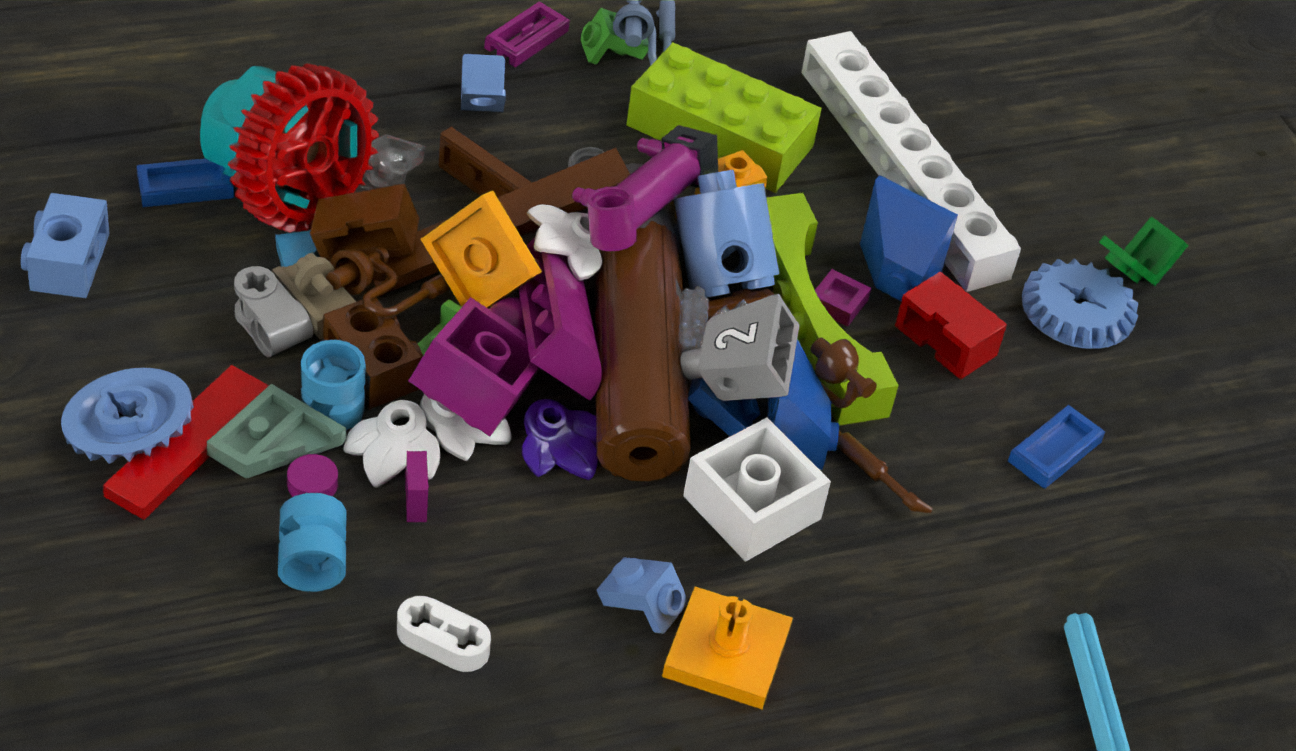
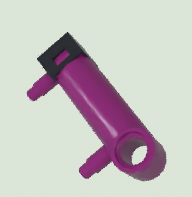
[572,125,718,251]

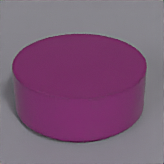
[287,454,338,497]

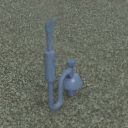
[613,0,675,65]

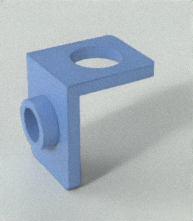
[461,54,506,112]

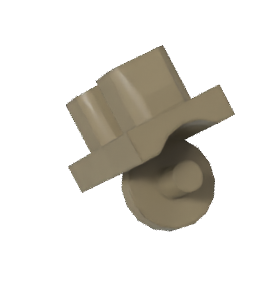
[272,252,356,339]

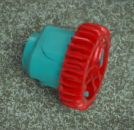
[200,63,379,233]

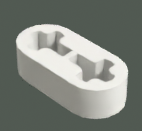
[397,596,491,672]

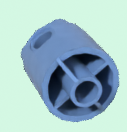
[674,170,780,298]

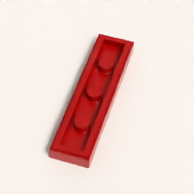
[103,365,269,520]

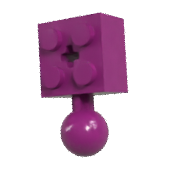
[409,297,540,437]

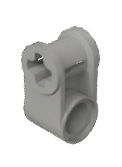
[234,266,313,357]

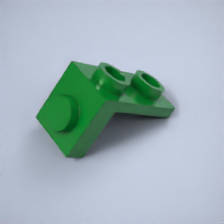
[1099,216,1189,286]

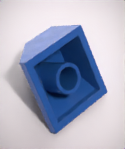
[860,175,958,301]
[767,339,839,470]

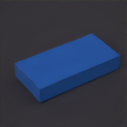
[137,159,234,207]
[1008,405,1105,489]

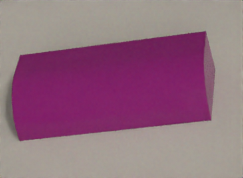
[519,237,602,400]

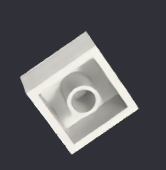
[683,417,831,562]

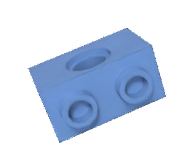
[21,193,110,298]

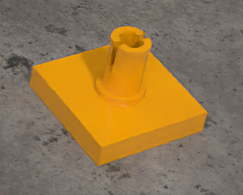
[421,191,542,308]
[662,586,793,709]

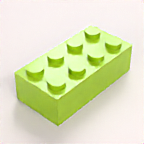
[626,42,822,193]

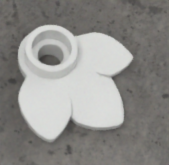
[527,204,602,280]
[420,394,511,461]
[343,400,440,488]

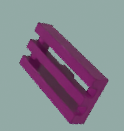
[484,1,570,67]

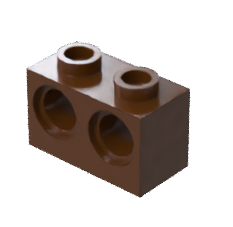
[323,298,423,409]

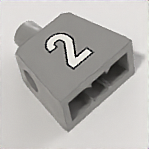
[681,294,799,401]

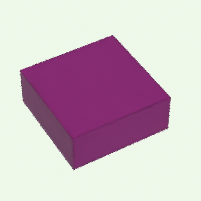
[815,269,871,327]
[405,451,428,522]

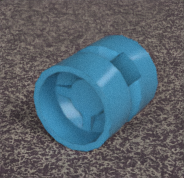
[301,340,366,430]
[278,493,347,592]

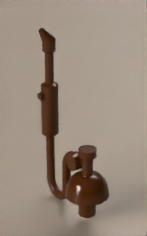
[326,246,450,317]
[810,337,932,513]

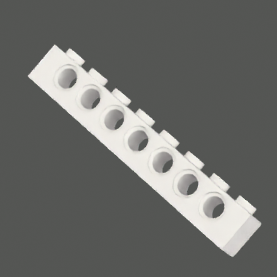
[801,31,1021,292]

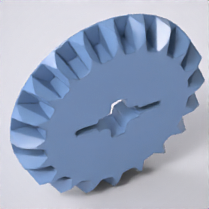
[1022,258,1138,349]
[61,368,194,464]

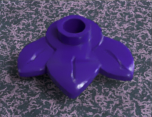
[522,399,598,480]

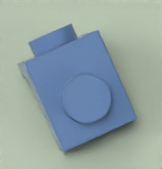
[596,557,688,634]

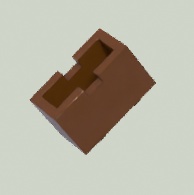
[310,183,419,262]

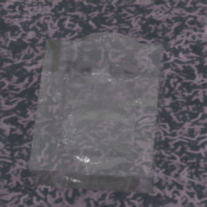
[360,134,426,190]

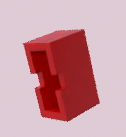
[895,272,1007,380]

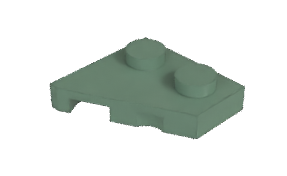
[207,384,346,479]

